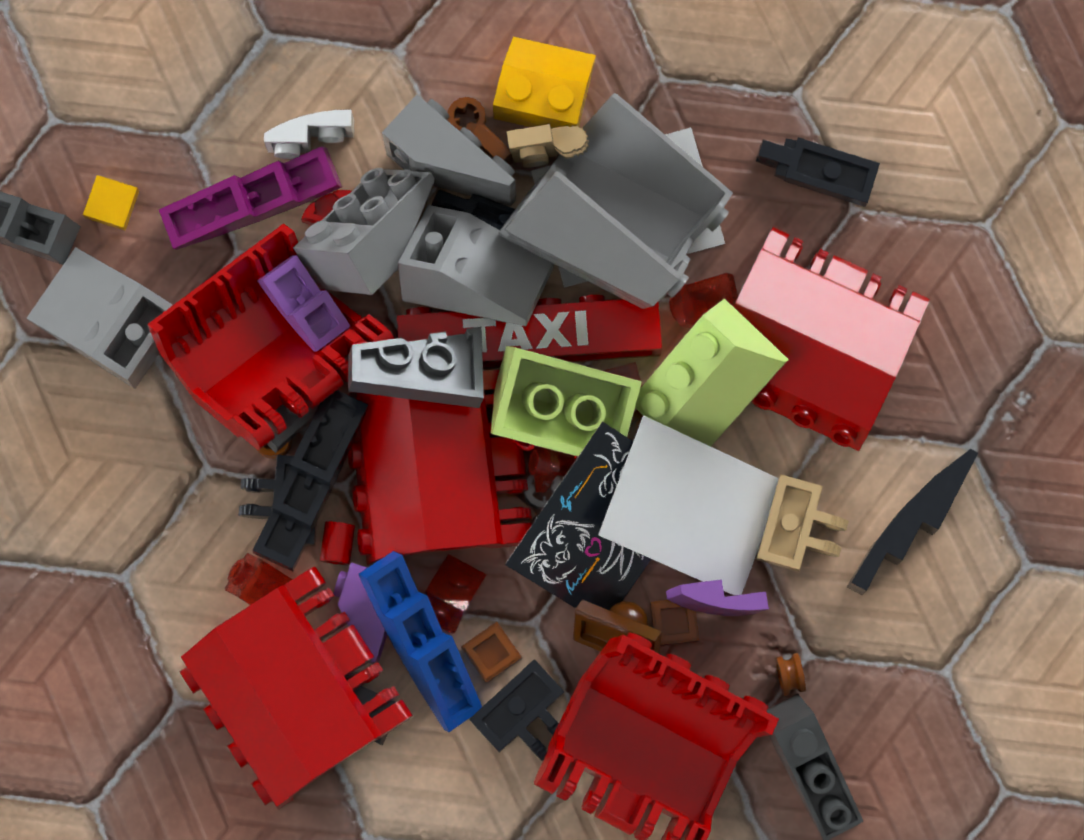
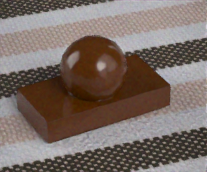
[573,600,662,654]

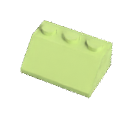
[635,299,789,447]
[491,346,642,456]

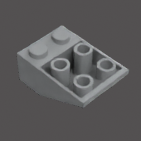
[382,95,516,206]
[293,168,435,295]
[398,205,554,326]
[27,247,173,389]

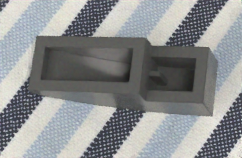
[0,192,81,265]

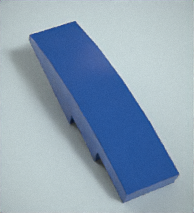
[358,551,482,732]

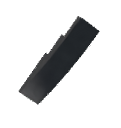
[252,390,369,572]
[847,449,978,595]

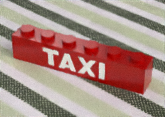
[397,295,662,369]

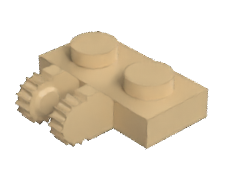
[507,124,589,167]
[756,474,849,572]

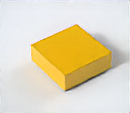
[83,175,139,231]

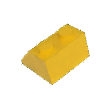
[493,36,596,129]

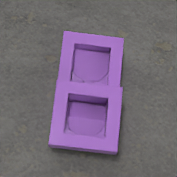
[257,255,350,352]
[666,579,769,616]

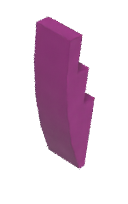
[159,146,342,250]

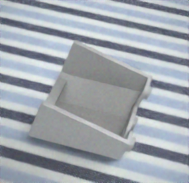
[498,93,733,309]

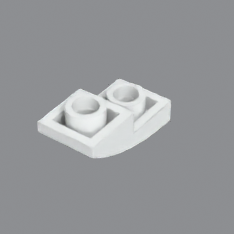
[264,110,354,159]

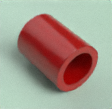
[319,521,355,565]

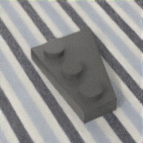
[348,327,484,408]

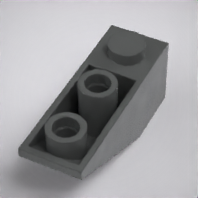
[767,694,864,840]

